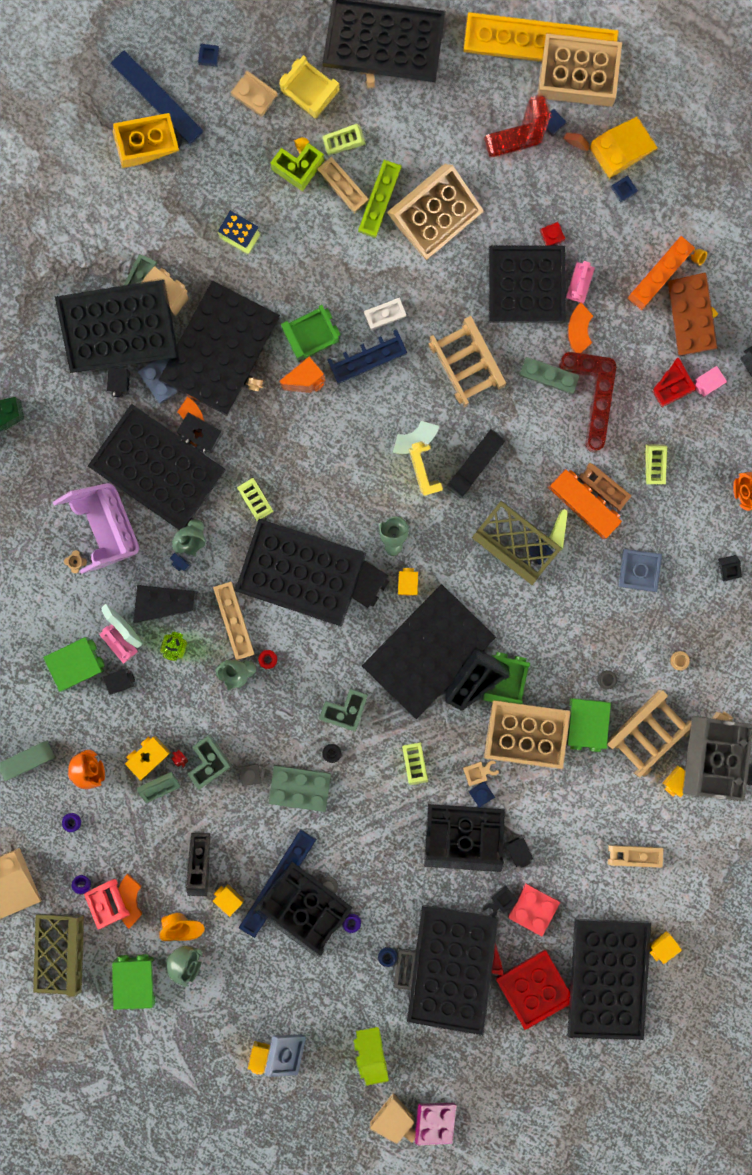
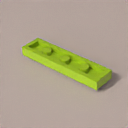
[358,159,402,238]

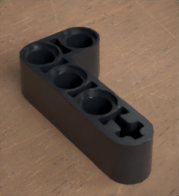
[446,429,506,499]

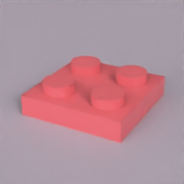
[508,883,560,936]

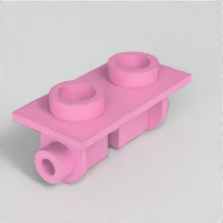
[566,261,595,304]
[99,624,138,664]

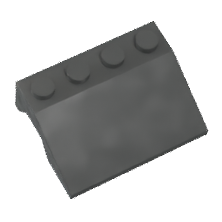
[683,716,752,802]

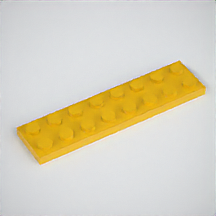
[463,12,619,62]

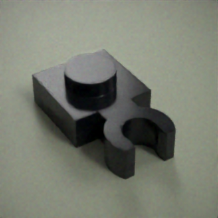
[482,885,518,917]

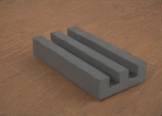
[393,948,416,990]

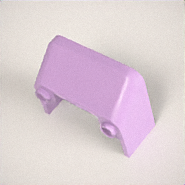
[53,483,139,574]

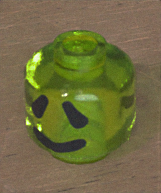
[160,632,187,661]

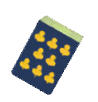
[217,210,260,254]

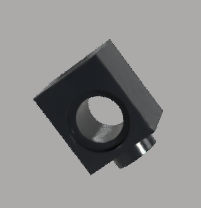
[107,368,130,398]
[103,669,135,695]
[505,835,534,868]

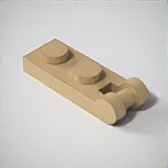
[608,845,663,868]

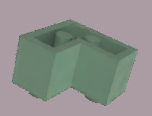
[319,688,368,732]
[188,734,233,790]

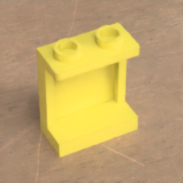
[280,55,340,119]
[409,441,443,496]

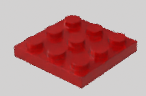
[495,949,570,1030]

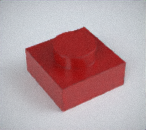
[540,222,565,245]

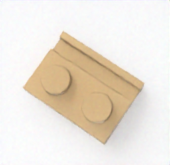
[231,71,278,117]

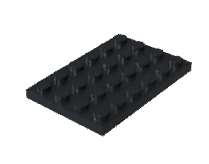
[322,0,446,83]
[55,279,179,373]
[159,280,280,416]
[88,404,226,530]
[235,519,367,627]
[362,584,496,719]
[407,905,499,1036]
[567,919,651,1040]

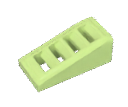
[322,124,366,155]
[645,444,667,484]
[237,478,274,521]
[548,509,568,551]
[402,742,428,785]

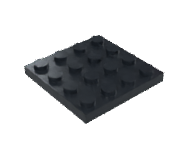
[489,245,566,323]

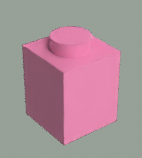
[694,366,727,397]

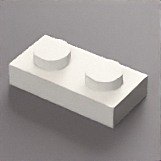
[364,298,406,330]

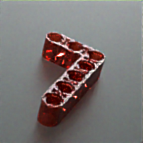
[484,95,551,157]
[559,352,617,453]

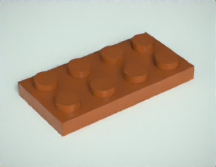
[668,272,718,356]

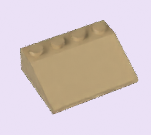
[537,33,622,107]
[387,164,484,260]
[484,701,570,769]
[0,848,41,919]

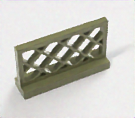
[472,500,562,585]
[33,914,84,997]

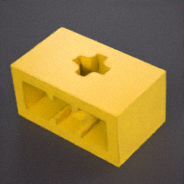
[125,736,171,781]

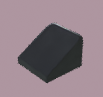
[718,555,742,582]

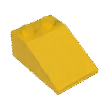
[113,113,179,168]
[589,117,658,179]

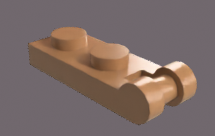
[578,463,632,511]

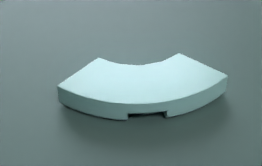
[393,421,439,455]
[101,604,143,648]

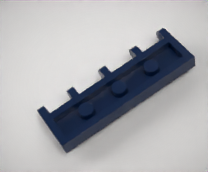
[327,329,407,384]

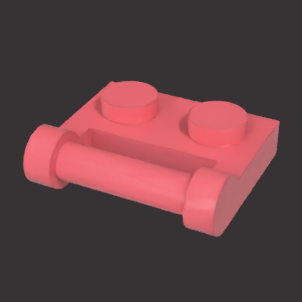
[84,879,130,930]

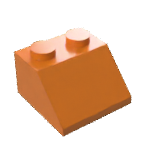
[279,357,325,393]

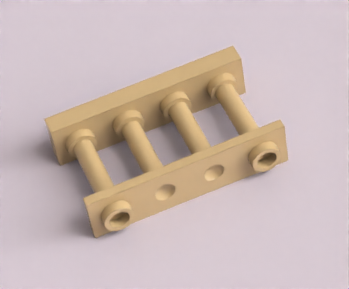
[428,316,506,407]
[607,690,692,778]

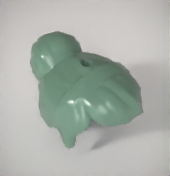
[379,516,409,556]
[172,519,206,557]
[215,659,256,691]

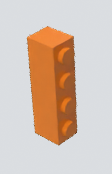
[627,236,695,310]
[548,469,622,540]

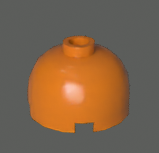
[733,472,752,511]
[68,750,105,790]

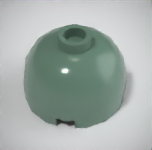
[166,946,202,987]

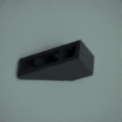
[186,833,211,897]

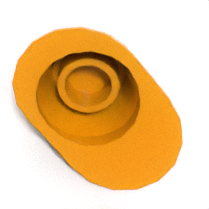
[159,913,205,941]

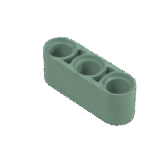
[0,740,56,781]

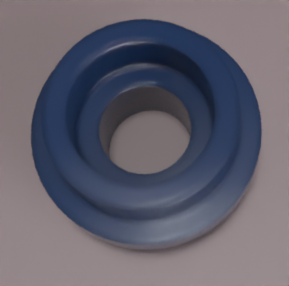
[378,947,397,967]

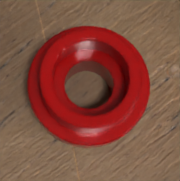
[258,650,278,669]
[171,750,188,768]

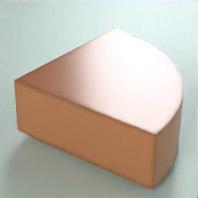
[564,133,590,151]

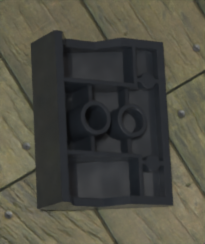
[424,804,505,872]
[254,862,353,957]

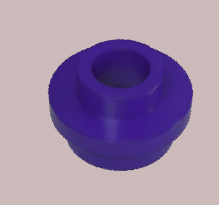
[62,813,81,832]
[71,875,91,894]
[342,913,361,933]

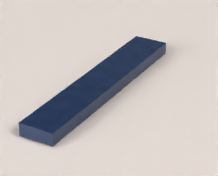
[111,50,203,145]
[239,829,317,938]

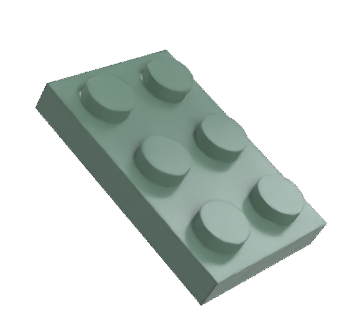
[268,765,331,812]

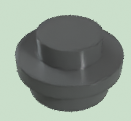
[598,670,617,690]
[320,876,338,894]

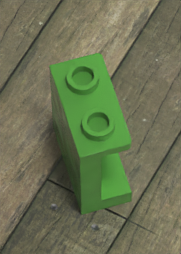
[281,305,341,362]
[43,637,105,692]
[482,652,530,704]
[566,698,611,752]
[112,954,155,1010]

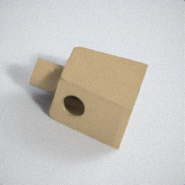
[370,1094,416,1144]

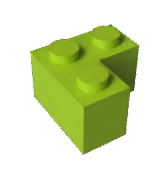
[270,143,324,192]
[354,1027,389,1086]

